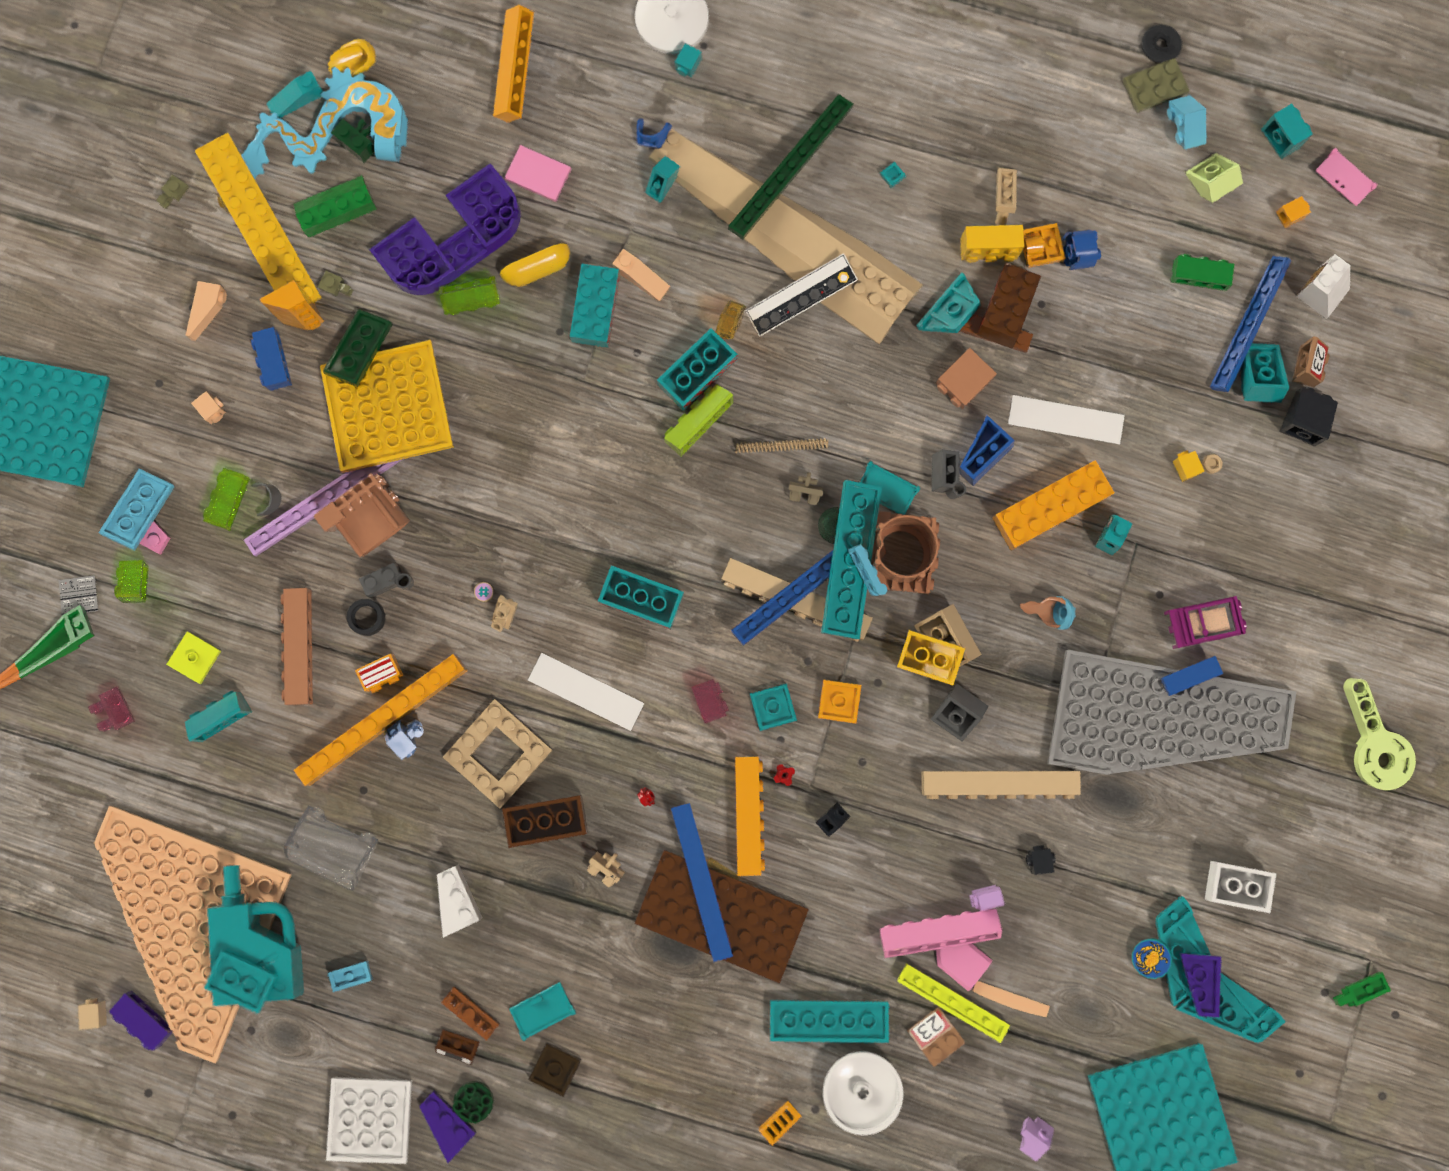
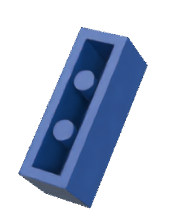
[251,327,292,391]

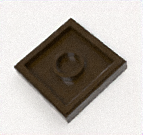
[528,1042,582,1097]

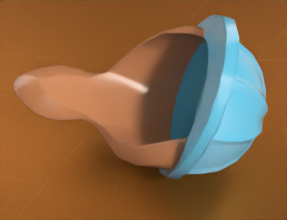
[1020,596,1076,630]

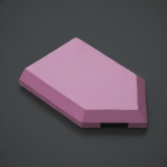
[936,943,993,991]

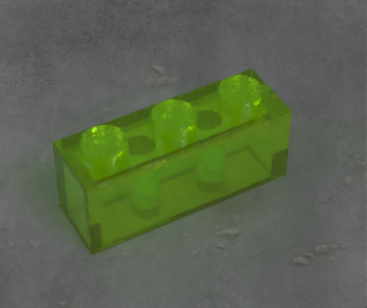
[439,276,500,315]
[203,468,250,531]

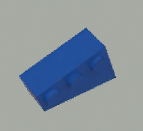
[960,415,1015,486]

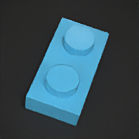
[328,961,373,992]

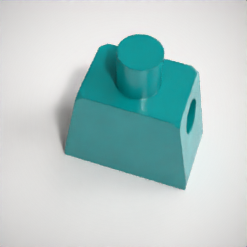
[1095,515,1133,556]

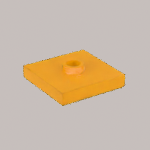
[818,680,862,724]

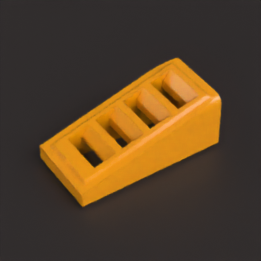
[759,1101,801,1146]

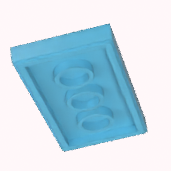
[99,469,174,551]

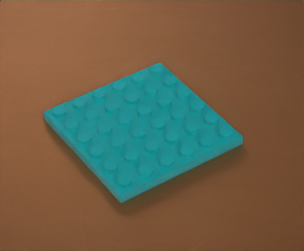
[0,356,111,488]
[1087,1043,1238,1171]

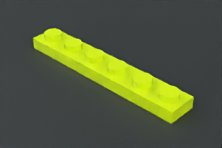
[897,963,1010,1043]

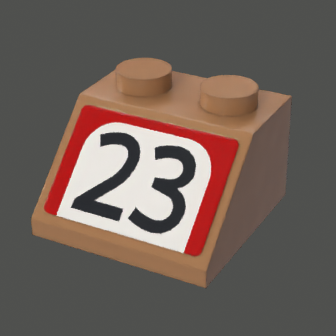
[1292,336,1330,387]
[907,1007,965,1067]

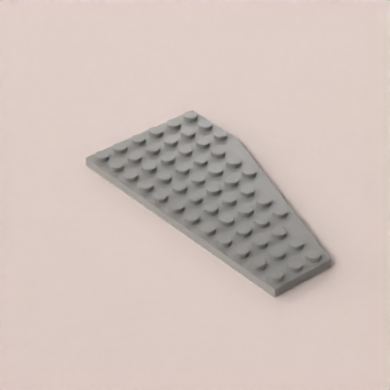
[1047,650,1296,775]

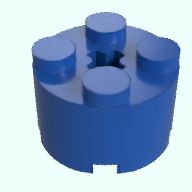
[1063,229,1101,270]

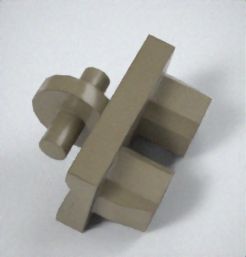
[788,472,823,505]

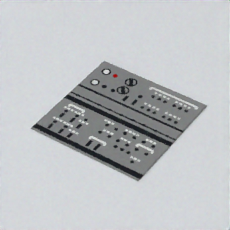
[59,575,98,616]

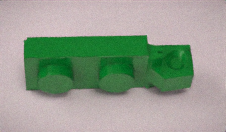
[1333,972,1391,1007]

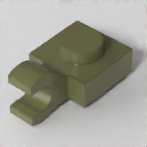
[156,175,189,209]
[318,271,354,297]

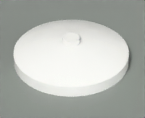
[635,0,709,54]
[823,1051,903,1135]

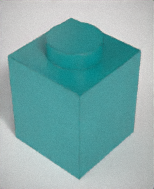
[675,43,702,78]

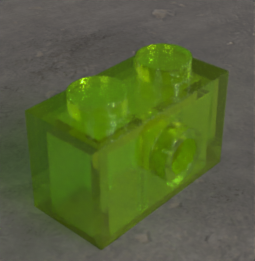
[114,560,149,603]

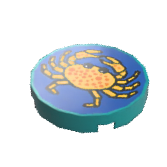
[1132,938,1173,979]

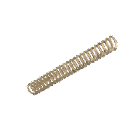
[735,438,829,454]

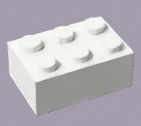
[1204,861,1276,913]

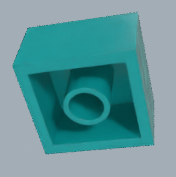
[1261,103,1313,160]

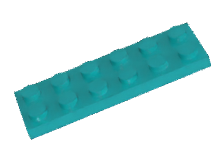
[770,1000,889,1043]

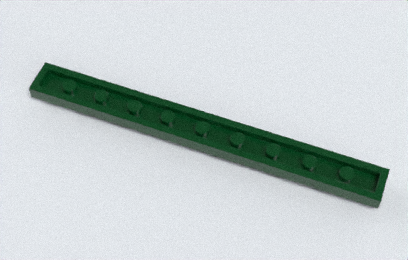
[728,94,854,240]

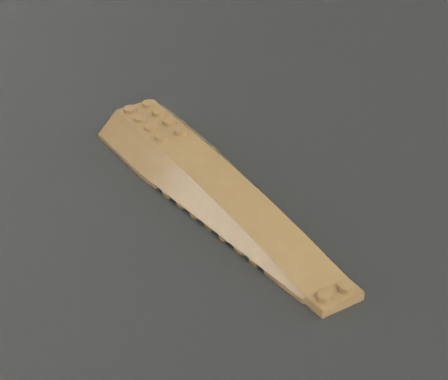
[649,128,923,344]

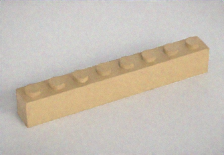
[721,558,873,642]
[921,771,1081,799]

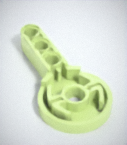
[1343,678,1416,790]

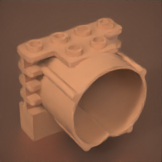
[313,473,410,557]
[871,511,940,594]

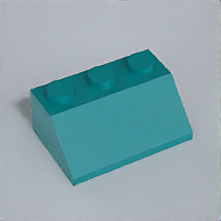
[185,690,252,742]

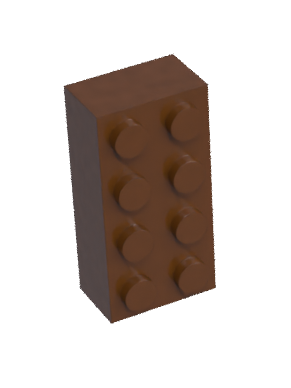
[977,262,1041,349]
[502,795,588,848]

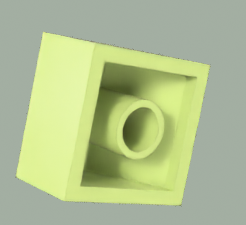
[1186,153,1243,203]

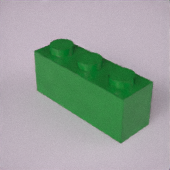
[1171,254,1235,291]

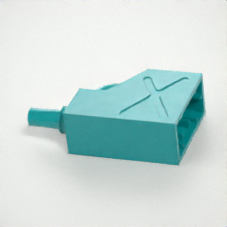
[207,865,304,1007]

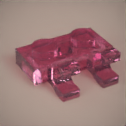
[88,687,135,732]

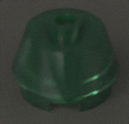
[818,507,840,544]

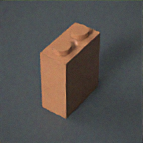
[936,348,997,410]

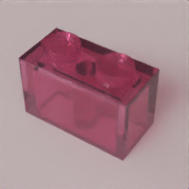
[692,679,729,724]

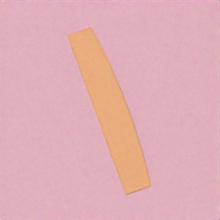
[973,981,1050,1017]

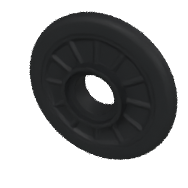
[1142,24,1182,63]

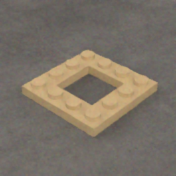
[443,699,553,809]

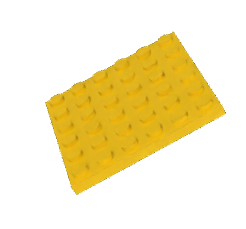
[320,340,454,473]

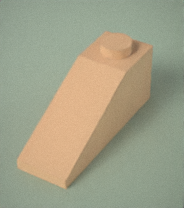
[612,249,670,302]
[186,281,227,341]

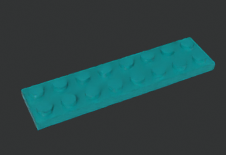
[821,480,882,640]

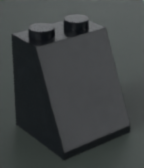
[1279,387,1338,447]

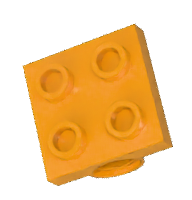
[1023,223,1066,268]

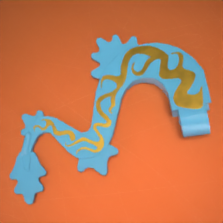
[241,67,408,179]

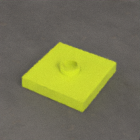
[166,631,221,684]

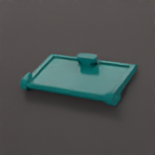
[859,461,920,515]
[509,982,576,1041]

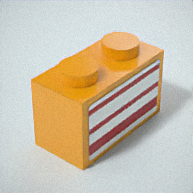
[355,654,403,693]

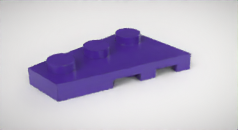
[1180,953,1221,1018]
[419,1090,476,1163]

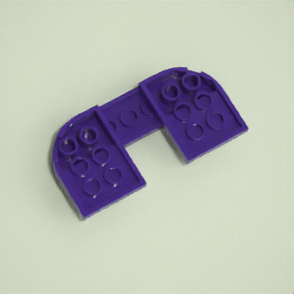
[369,163,521,295]

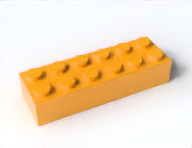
[992,460,1115,551]

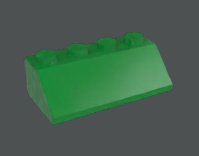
[294,175,377,238]

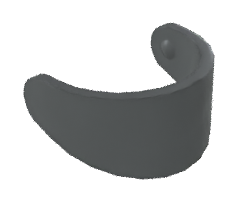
[251,482,281,516]

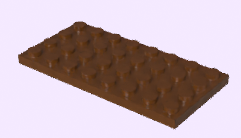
[634,850,809,984]

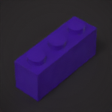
[109,991,173,1051]

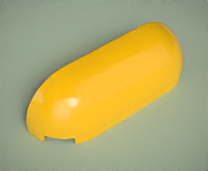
[500,243,570,287]

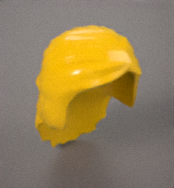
[328,39,376,77]

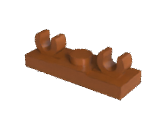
[441,986,500,1041]

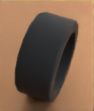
[347,599,386,636]

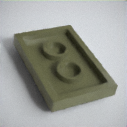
[1122,58,1190,113]

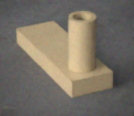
[995,168,1017,226]

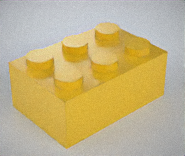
[960,225,1024,263]

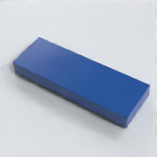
[1161,656,1223,696]

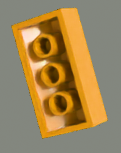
[260,281,325,330]

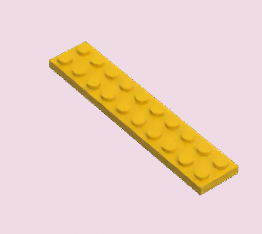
[194,133,322,302]

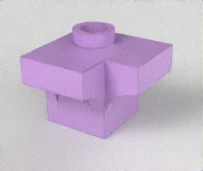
[1020,1117,1054,1161]

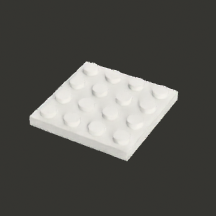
[326,1077,412,1164]

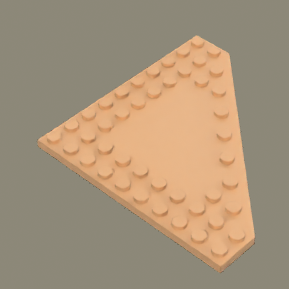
[94,806,292,1063]

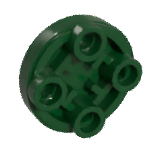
[453,1081,494,1124]

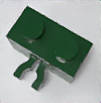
[331,119,375,163]

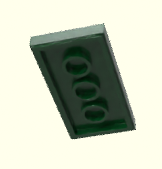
[323,309,393,387]

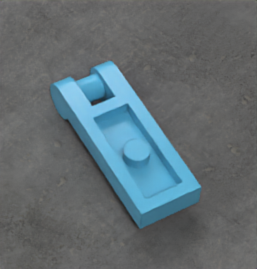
[848,545,887,596]

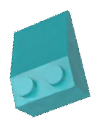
[1241,343,1289,403]

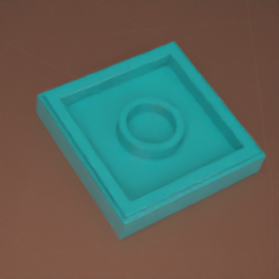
[750,684,797,731]

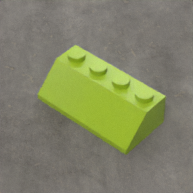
[664,384,733,457]

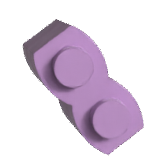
[969,885,1004,911]

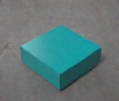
[880,161,906,189]

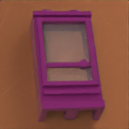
[1164,596,1247,649]

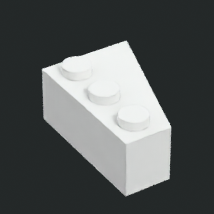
[437,865,482,937]

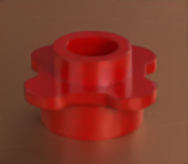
[773,764,795,786]
[638,787,655,807]

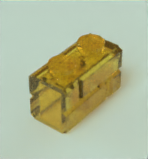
[715,300,746,339]

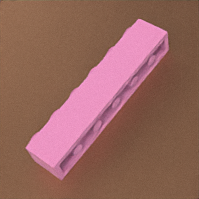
[880,909,1002,958]

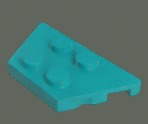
[916,272,981,333]

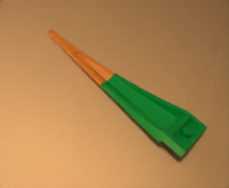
[0,605,94,689]

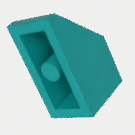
[645,156,680,203]

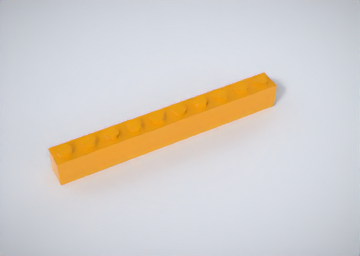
[294,654,468,786]

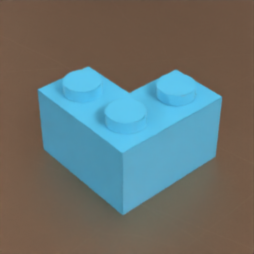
[1167,95,1206,150]

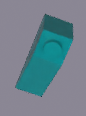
[267,70,323,118]

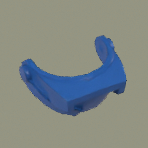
[636,118,672,148]

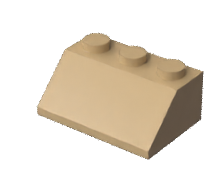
[914,604,981,667]

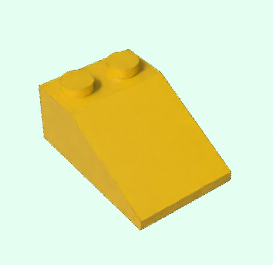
[897,630,965,685]

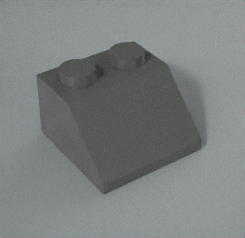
[931,684,988,742]

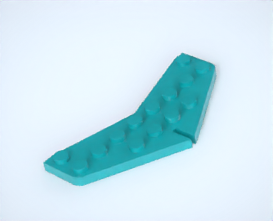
[1155,896,1286,1043]

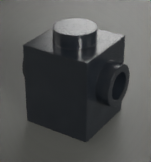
[815,802,850,837]
[1026,845,1056,875]

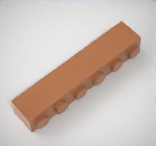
[281,588,313,705]

